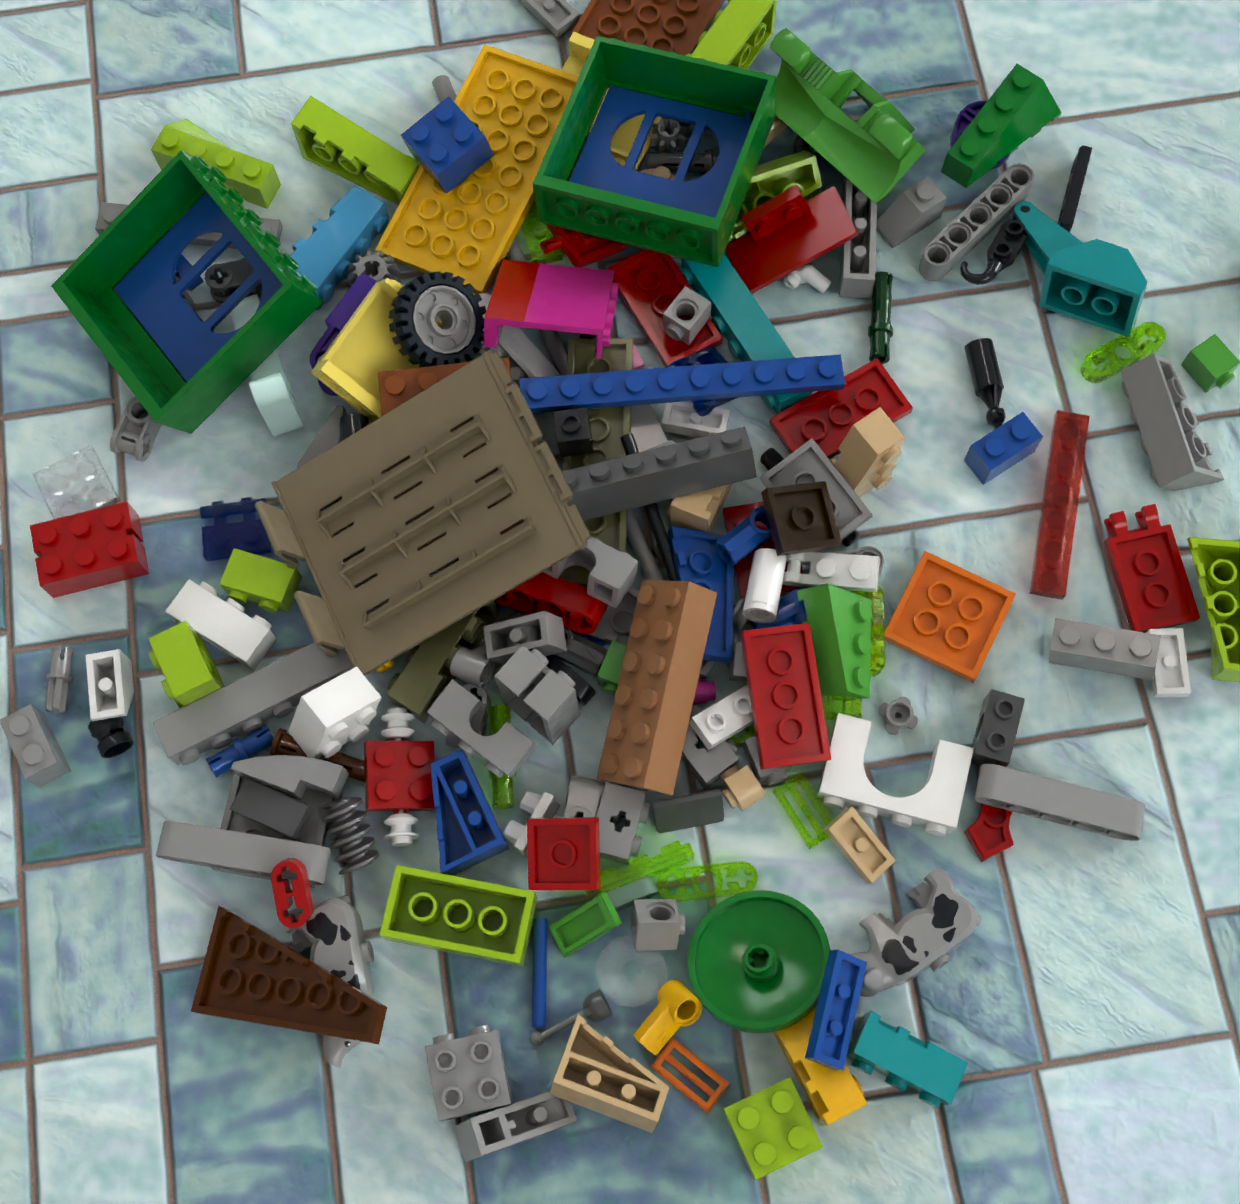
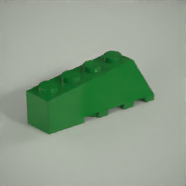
[941,64,1062,188]

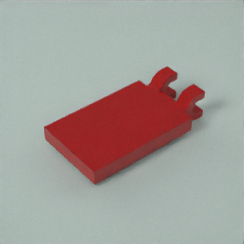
[1104,504,1200,633]

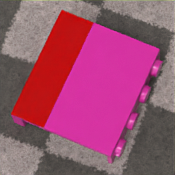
[484,259,619,359]

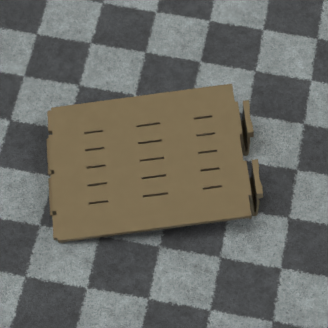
[254,350,591,676]

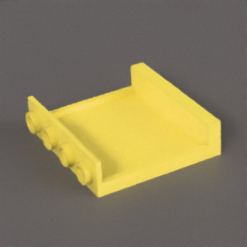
[310,278,479,422]

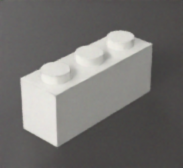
[165,579,277,671]

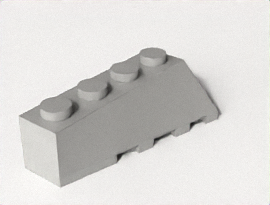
[1120,354,1224,491]

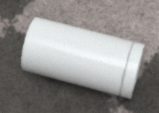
[742,548,787,623]

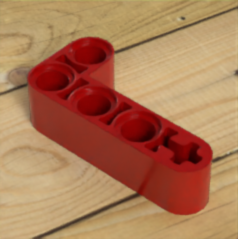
[495,534,608,634]

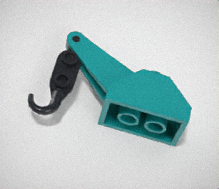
[960,201,1148,337]

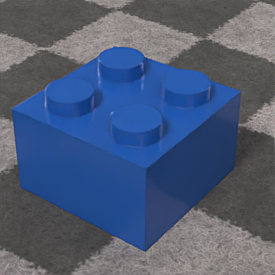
[401,96,494,194]

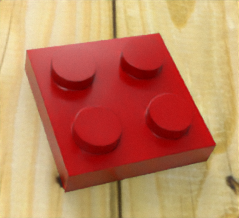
[527,817,601,890]

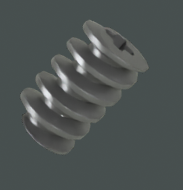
[318,797,380,875]

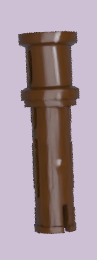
[270,728,365,783]

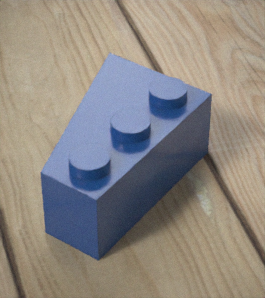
[430,749,509,876]

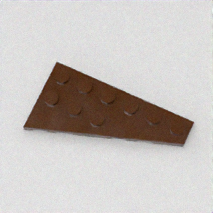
[191,906,387,1045]

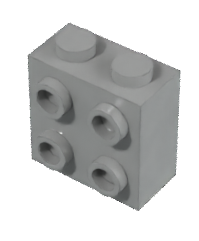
[425,1025,514,1121]

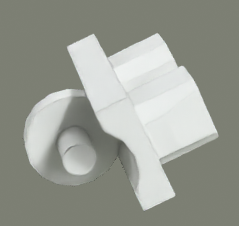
[503,791,561,858]

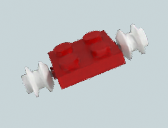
[364,708,435,847]

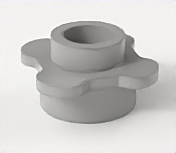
[878,697,918,735]

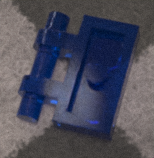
[200,496,271,561]

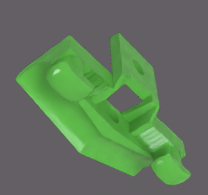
[770,28,926,204]

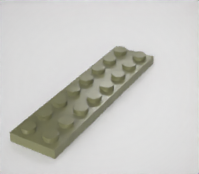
[559,338,634,587]

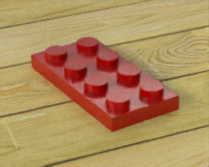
[607,249,723,368]
[769,358,913,459]
[740,623,831,770]

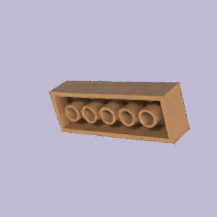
[596,580,717,796]

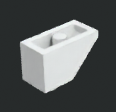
[85,649,134,721]

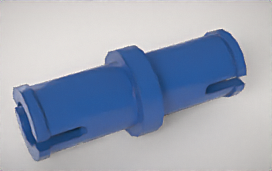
[206,725,274,778]

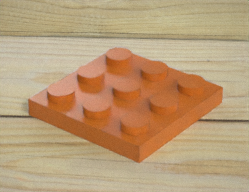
[881,551,1016,683]

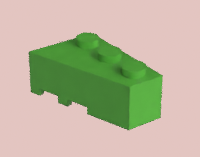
[797,583,872,703]

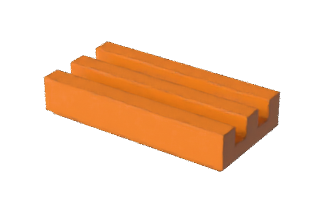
[650,1037,730,1113]

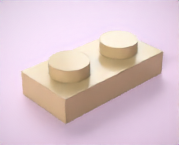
[823,806,896,884]

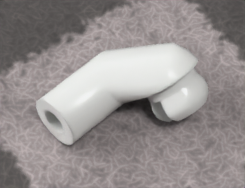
[783,265,832,294]

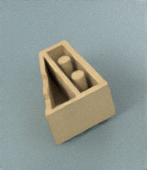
[667,434,732,533]
[549,1014,669,1133]

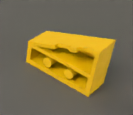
[773,1009,868,1126]

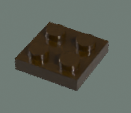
[761,481,842,556]

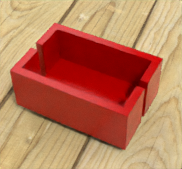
[30,501,150,598]

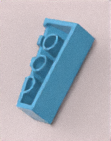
[290,185,389,310]

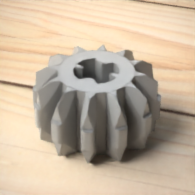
[347,249,401,286]

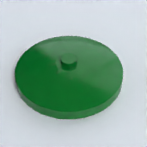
[687,890,831,1033]

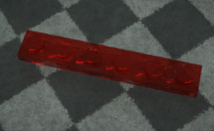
[1029,410,1090,600]

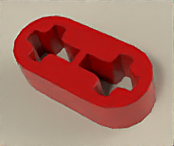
[271,858,313,928]

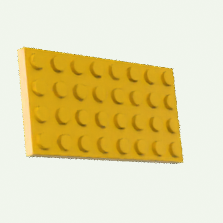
[375,44,579,294]

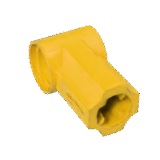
[633,979,702,1055]

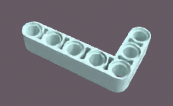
[230,294,304,437]

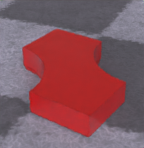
[964,785,1014,862]

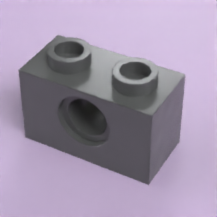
[971,689,1025,767]

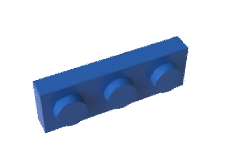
[805,950,867,1070]

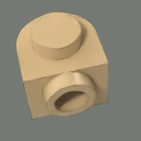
[719,765,766,811]

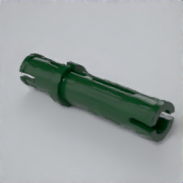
[868,272,893,364]

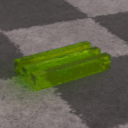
[772,772,833,850]

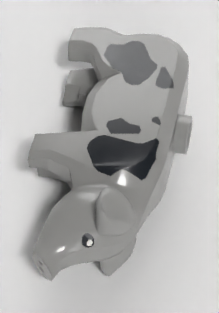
[850,868,981,997]
[284,895,374,1068]

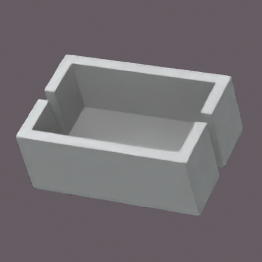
[494,645,580,745]

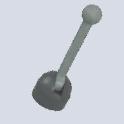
[529,989,613,1046]

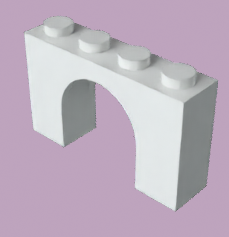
[816,713,974,836]

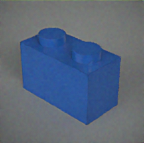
[964,412,1043,485]

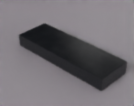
[1057,145,1092,233]

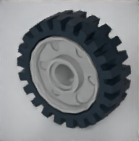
[389,271,486,367]

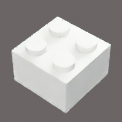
[288,667,382,759]

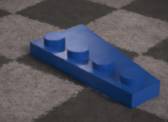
[668,526,734,663]

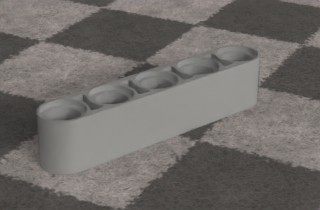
[919,163,1034,281]
[975,764,1145,841]
[155,821,331,885]

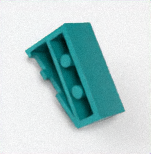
[847,1011,968,1108]

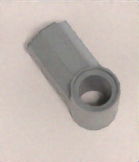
[450,641,502,688]

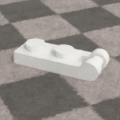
[783,552,880,592]

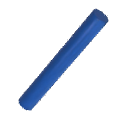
[532,918,547,1028]

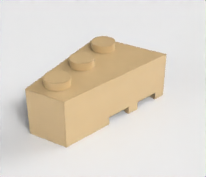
[830,407,905,498]

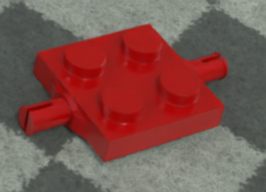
[540,224,628,267]

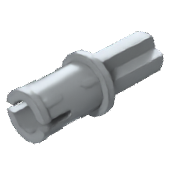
[45,646,74,714]

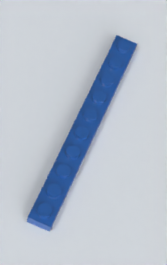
[519,354,845,413]

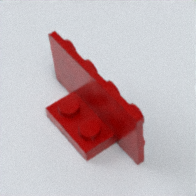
[726,185,858,294]

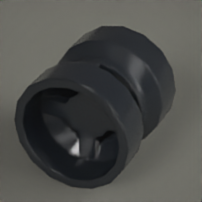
[88,716,134,758]

